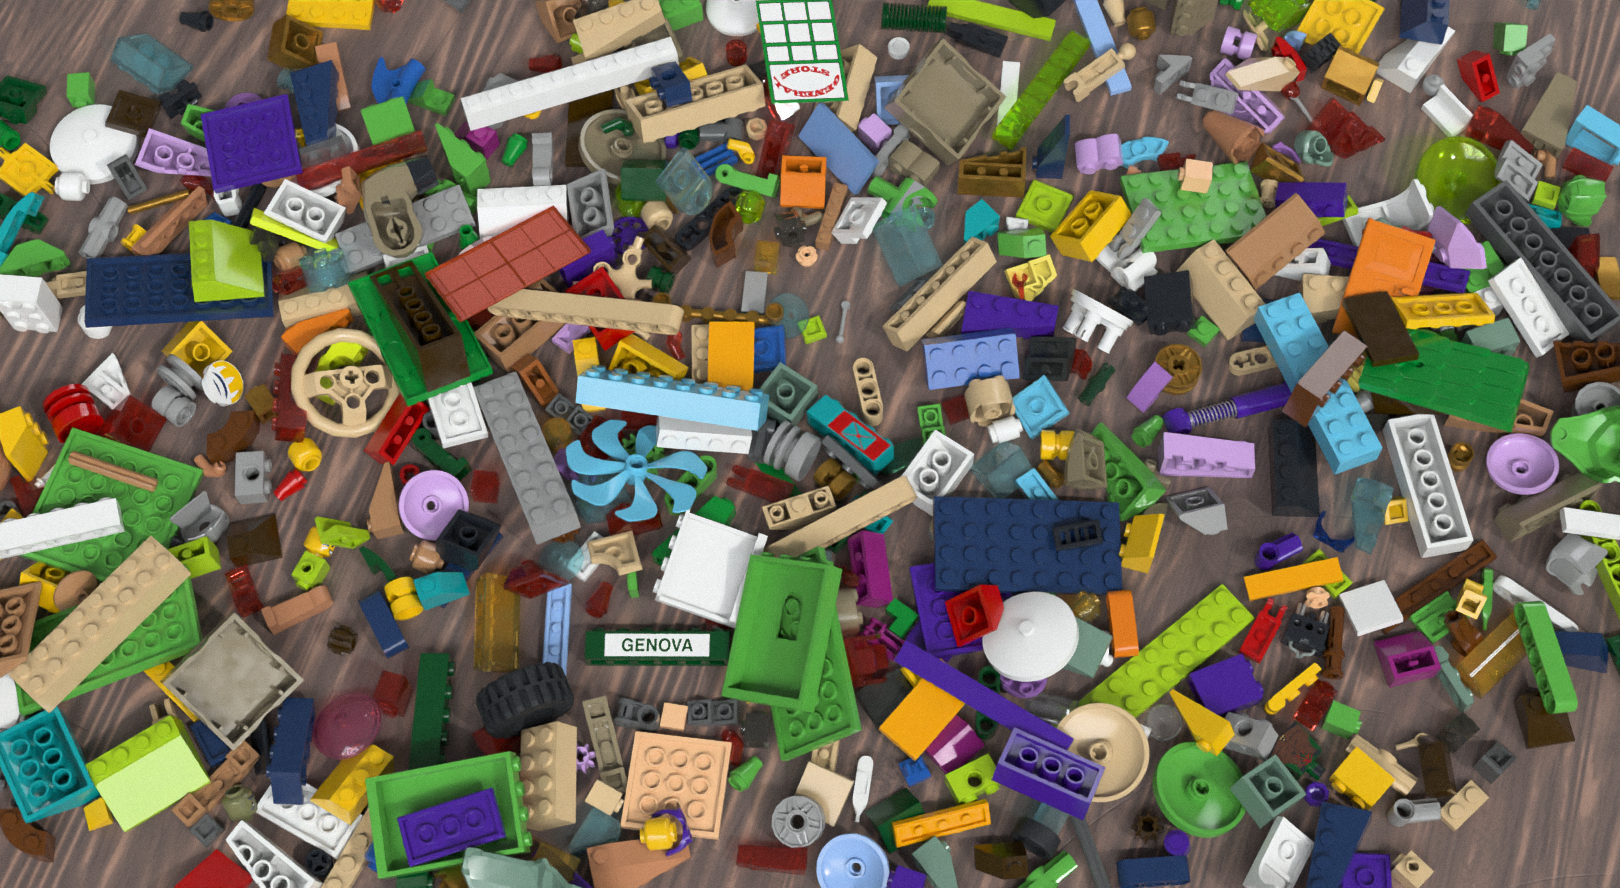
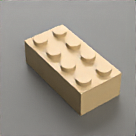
[520,721,577,831]

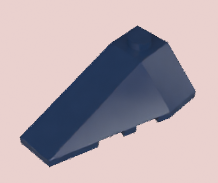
[1032,115,1070,179]

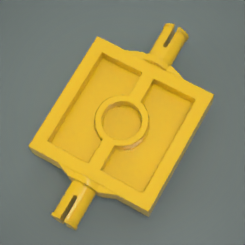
[0,143,59,197]

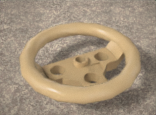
[291,328,401,438]

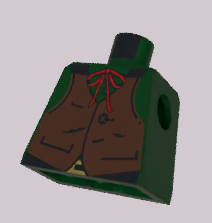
[1263,720,1326,781]

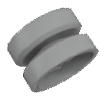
[1570,382,1620,417]

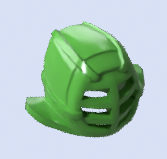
[1557,175,1607,227]

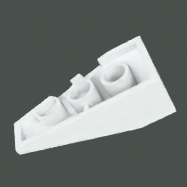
[1377,27,1455,93]

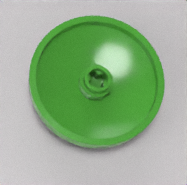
[1153,742,1246,838]

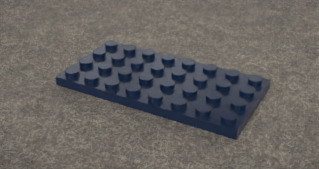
[84,249,274,328]
[933,496,1122,596]

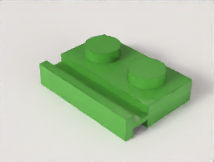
[1409,591,1470,645]

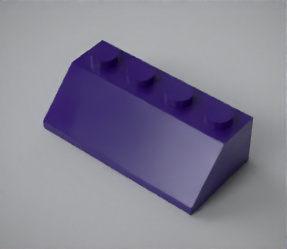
[992,727,1106,820]

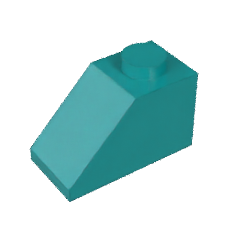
[413,572,470,611]

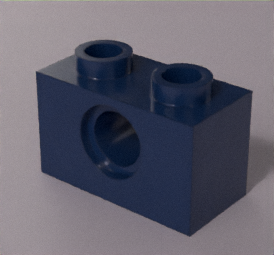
[649,61,692,108]

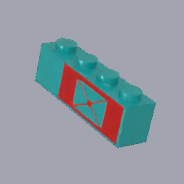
[807,395,894,475]

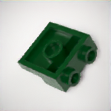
[0,75,47,125]

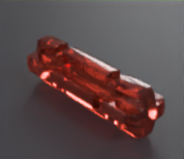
[834,564,860,588]

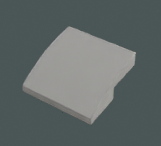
[1494,140,1543,201]

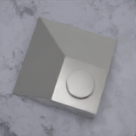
[1165,486,1228,535]

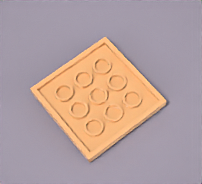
[621,731,732,840]

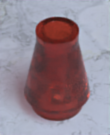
[529,54,562,73]
[585,582,613,618]

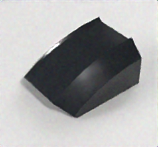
[436,509,502,572]

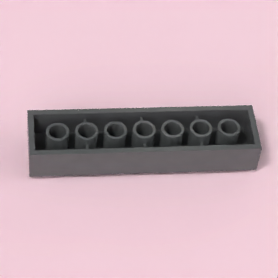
[1465,180,1620,343]

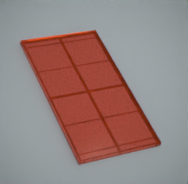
[425,205,591,322]

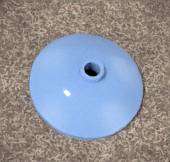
[816,833,890,888]

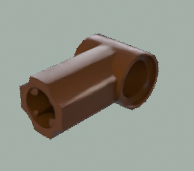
[1444,609,1484,657]

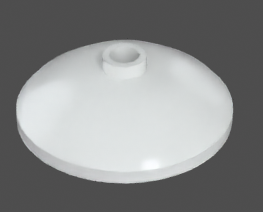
[706,0,759,36]

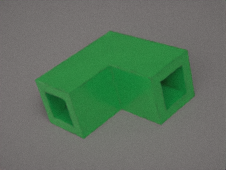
[885,598,918,639]

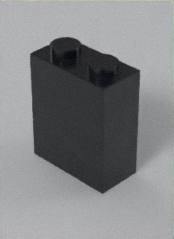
[1144,270,1196,336]

